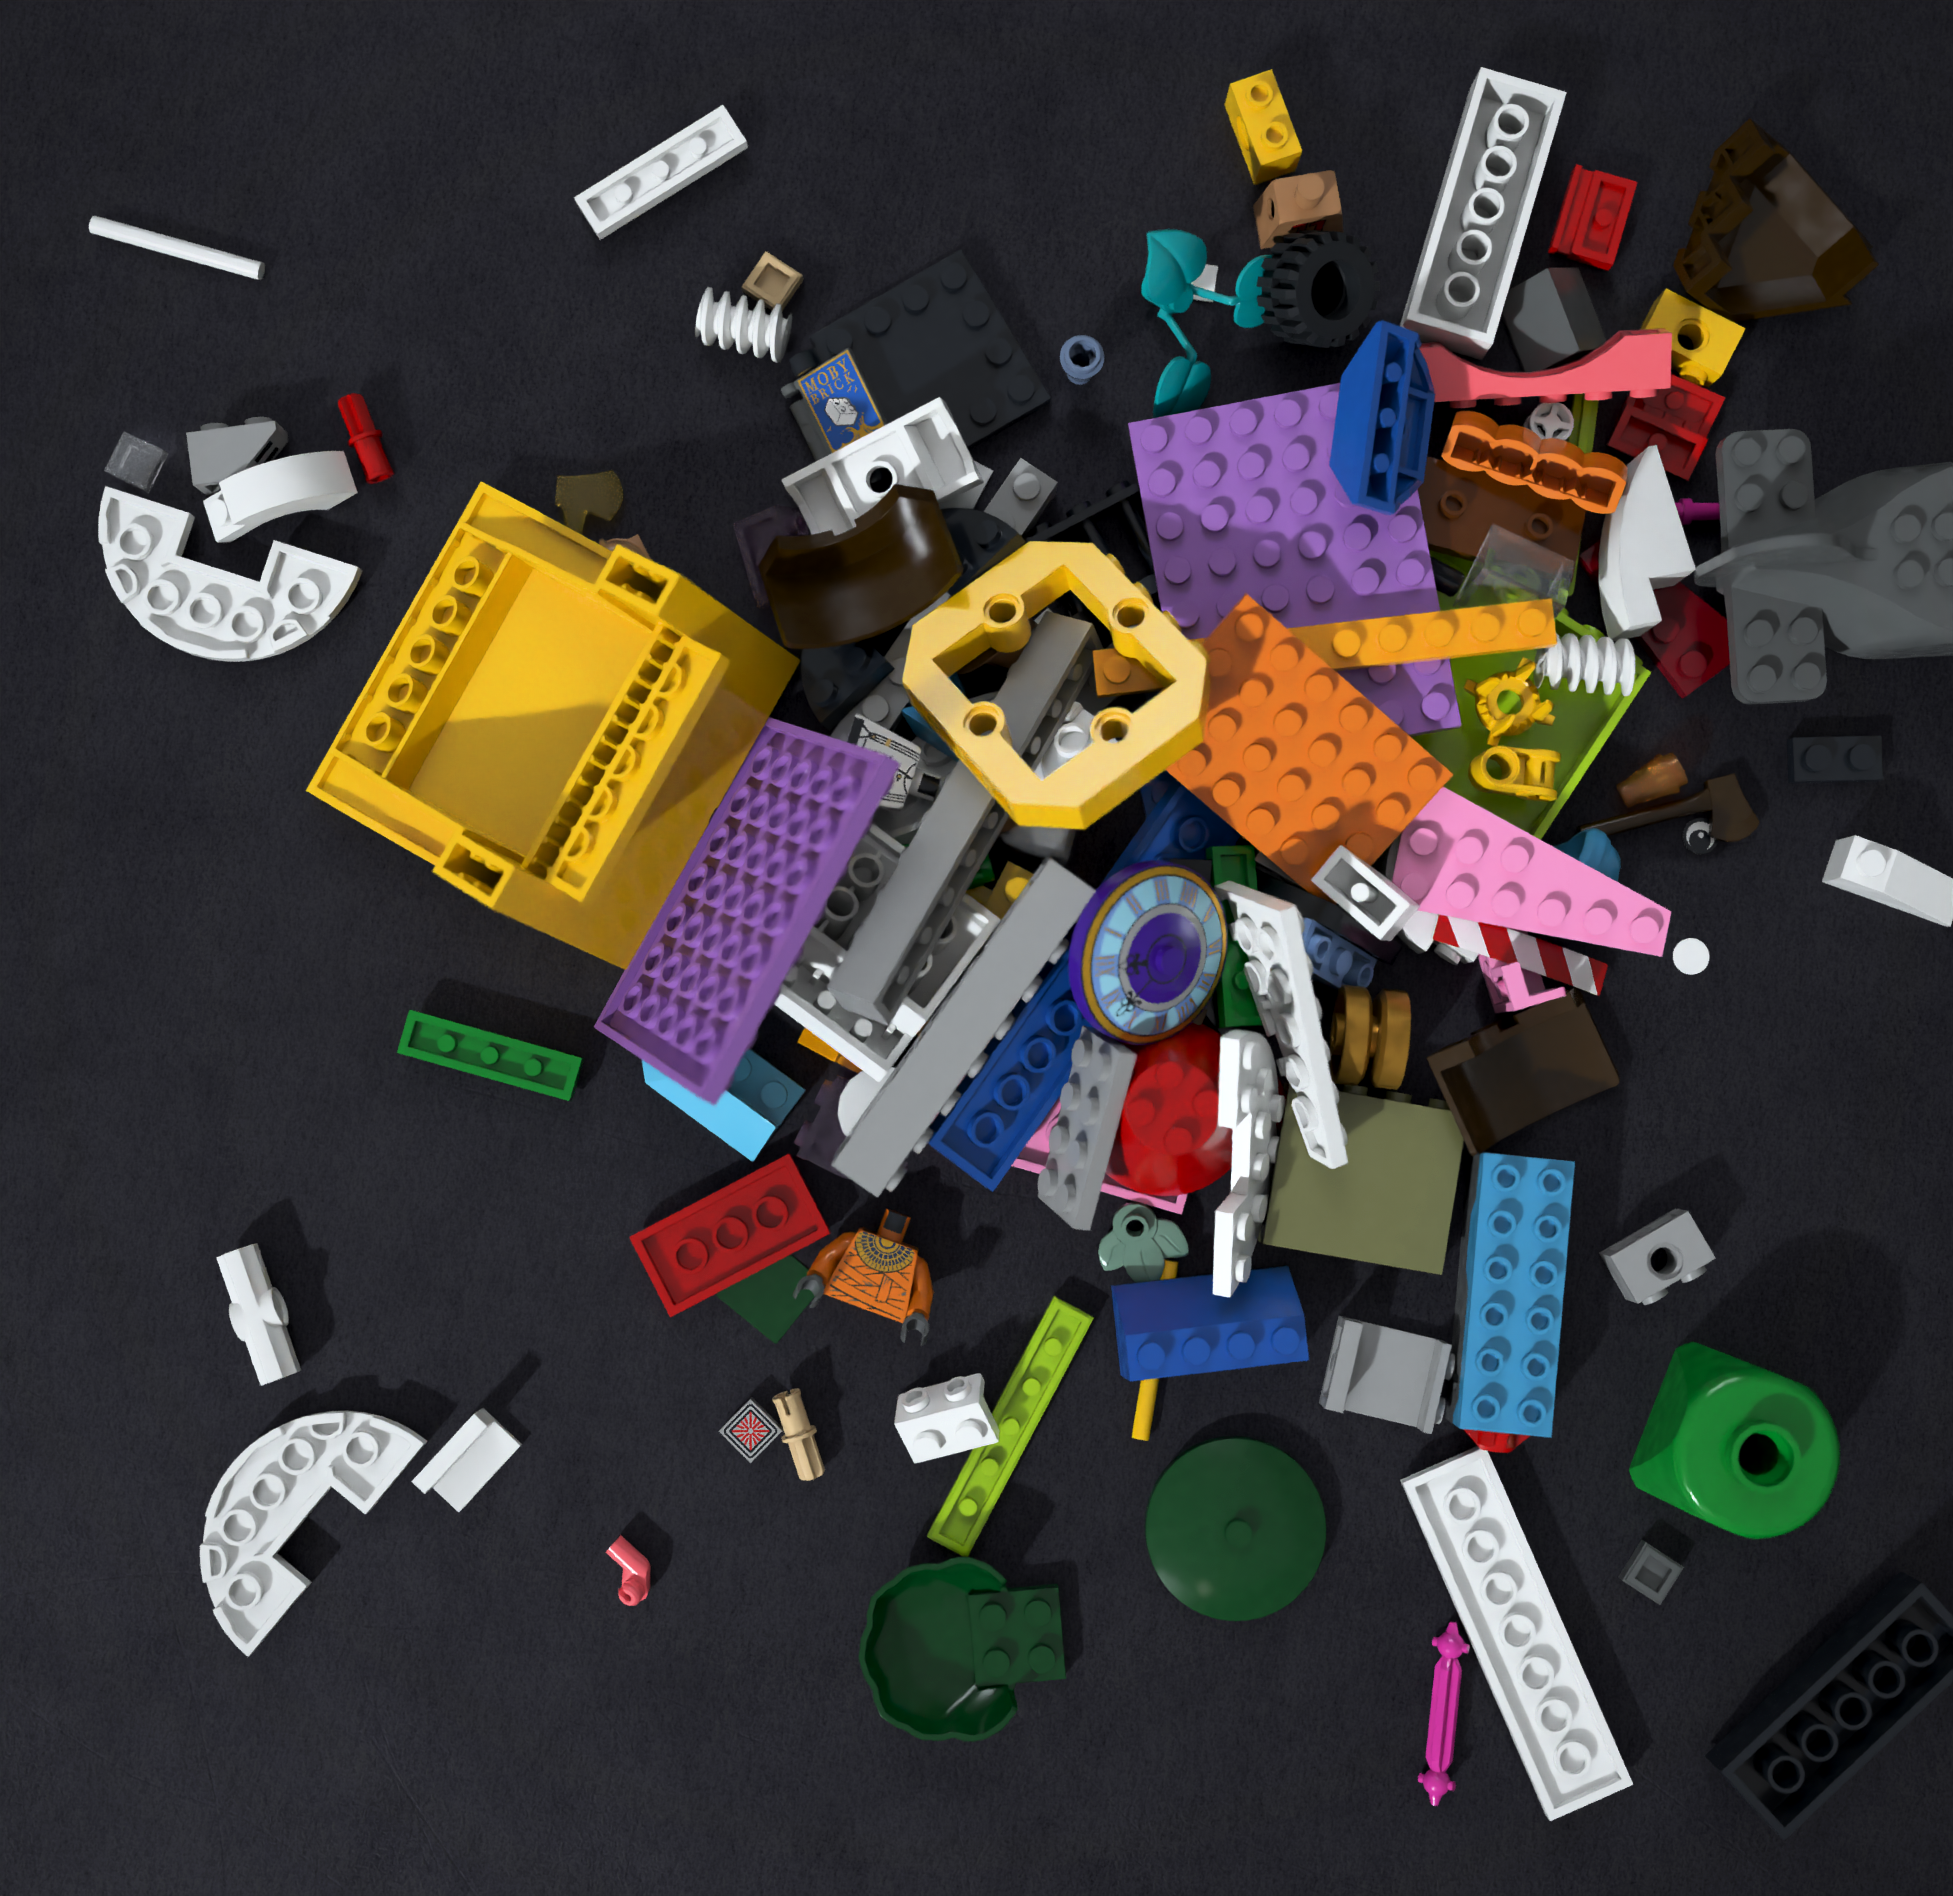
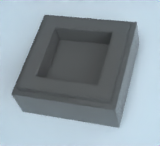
[1618,1540,1684,1605]

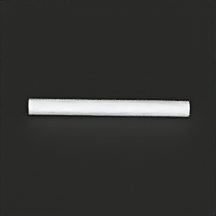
[89,215,265,280]

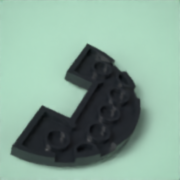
[801,508,1026,731]

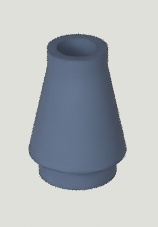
[1060,335,1104,385]

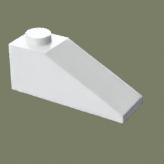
[1822,835,1953,927]

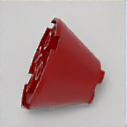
[1105,1023,1233,1196]

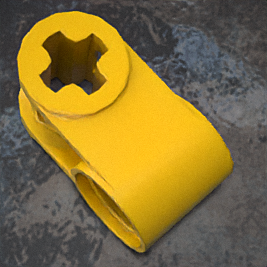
[1468,745,1561,801]

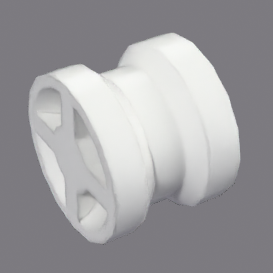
[1523,403,1574,440]

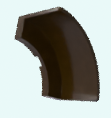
[758,484,963,649]
[1426,987,1620,1157]

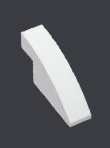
[1599,445,1696,641]

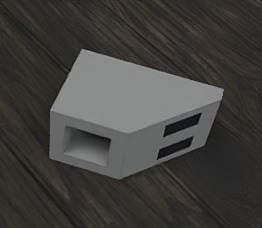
[186,417,288,496]

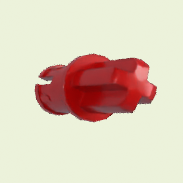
[338,393,394,484]

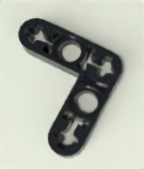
[1256,871,1403,966]

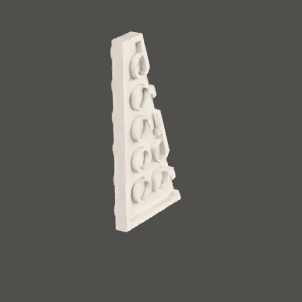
[1214,880,1348,1169]

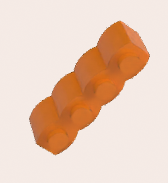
[1441,411,1628,514]

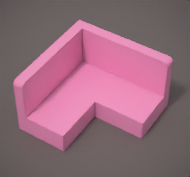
[1478,927,1566,1013]

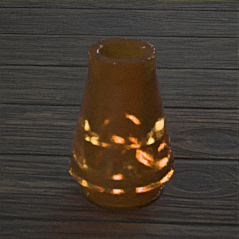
[1616,752,1688,808]

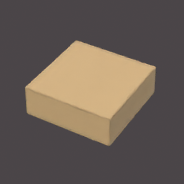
[742,251,803,311]

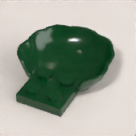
[859,1557,1066,1742]

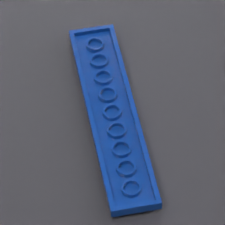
[927,779,1241,1192]

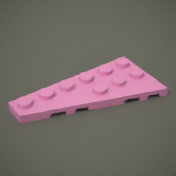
[1391,787,1671,957]

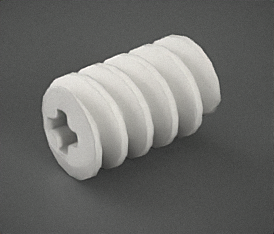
[695,287,792,362]
[1534,633,1636,696]

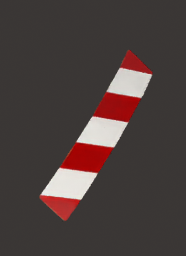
[1433,915,1608,996]

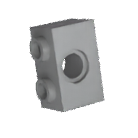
[1599,1209,1716,1305]

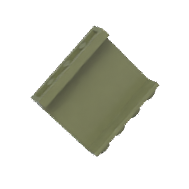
[1258,1083,1464,1275]

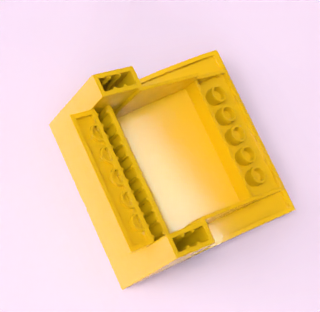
[306,482,801,970]

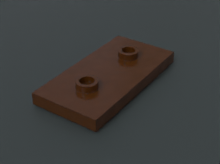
[1418,456,1586,586]

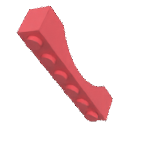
[1419,328,1672,408]

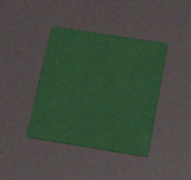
[716,1255,814,1344]

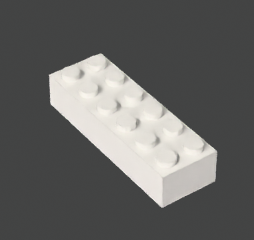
[1400,67,1566,360]

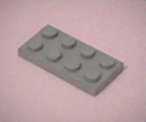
[1038,1026,1137,1231]

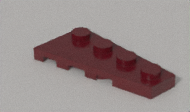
[1578,539,1730,699]

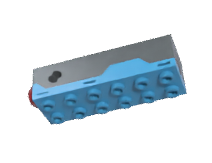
[1445,1152,1575,1453]

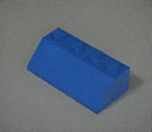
[1111,1266,1309,1381]

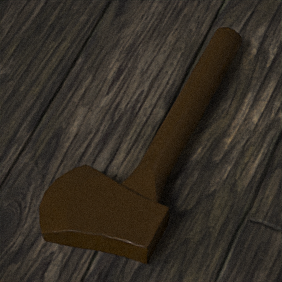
[1577,773,1760,842]

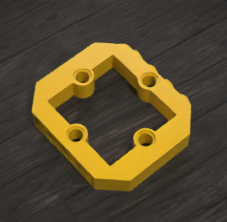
[902,541,1211,829]

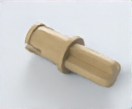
[772,1388,825,1481]

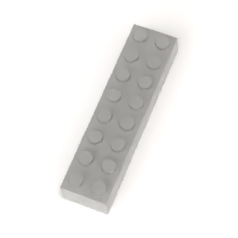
[832,857,1096,1198]

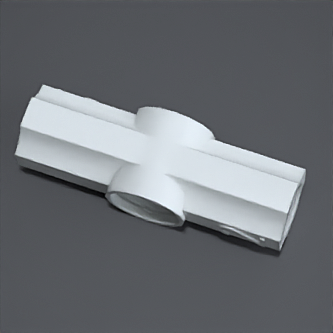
[216,1243,301,1386]

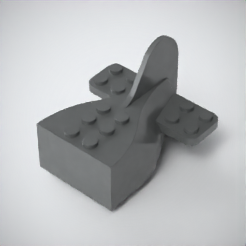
[1694,429,1953,705]

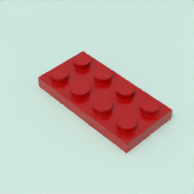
[629,1153,832,1317]

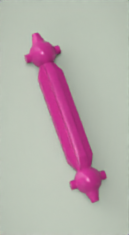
[1418,1621,1470,1806]

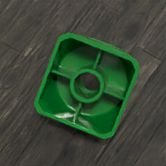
[1629,1341,1840,1539]

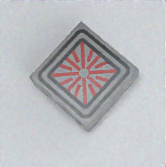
[719,1397,783,1463]

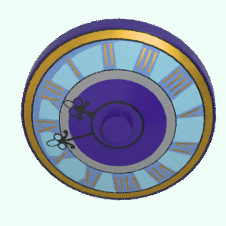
[1069,860,1228,1045]

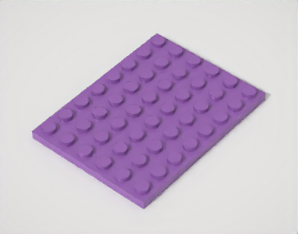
[1128,383,1462,737]
[594,717,900,1106]

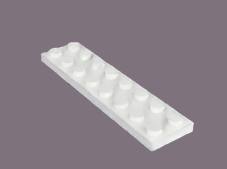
[1400,1446,1633,1821]

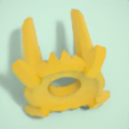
[1464,657,1556,747]

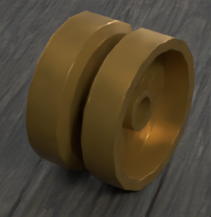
[1330,985,1411,1090]

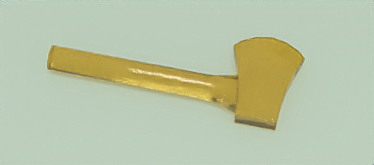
[555,470,623,535]

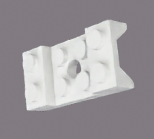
[782,397,984,536]

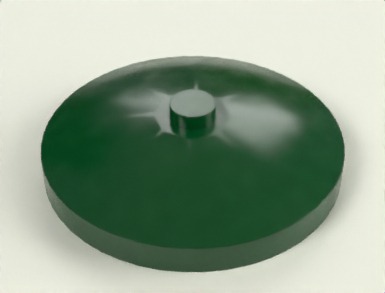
[1144,1436,1326,1621]

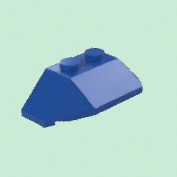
[1329,320,1435,515]

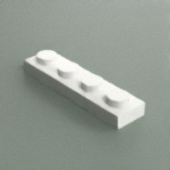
[574,105,748,240]

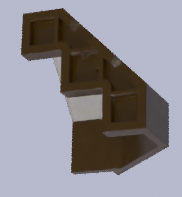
[1673,118,1879,322]

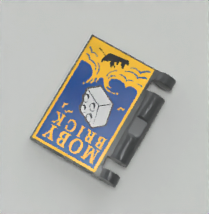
[781,348,888,462]

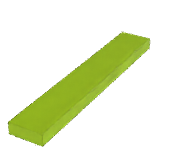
[927,1296,1094,1557]

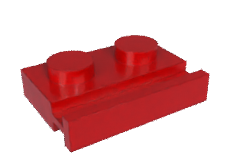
[1548,164,1637,271]

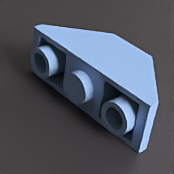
[1302,917,1377,991]

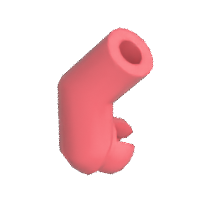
[606,1535,651,1606]

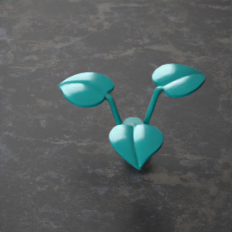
[1141,229,1273,418]

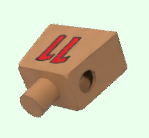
[1253,170,1343,249]

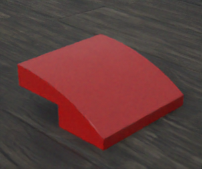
[1606,374,1726,480]

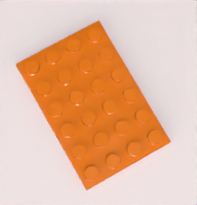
[1154,593,1454,905]

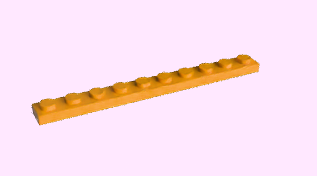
[1092,598,1557,698]

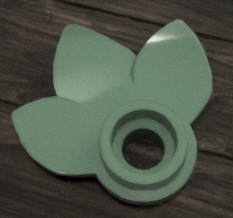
[1098,1202,1189,1282]

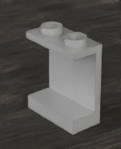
[1319,1316,1455,1434]

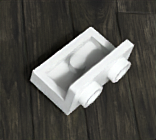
[894,1373,1000,1464]

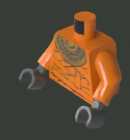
[793,1209,934,1346]

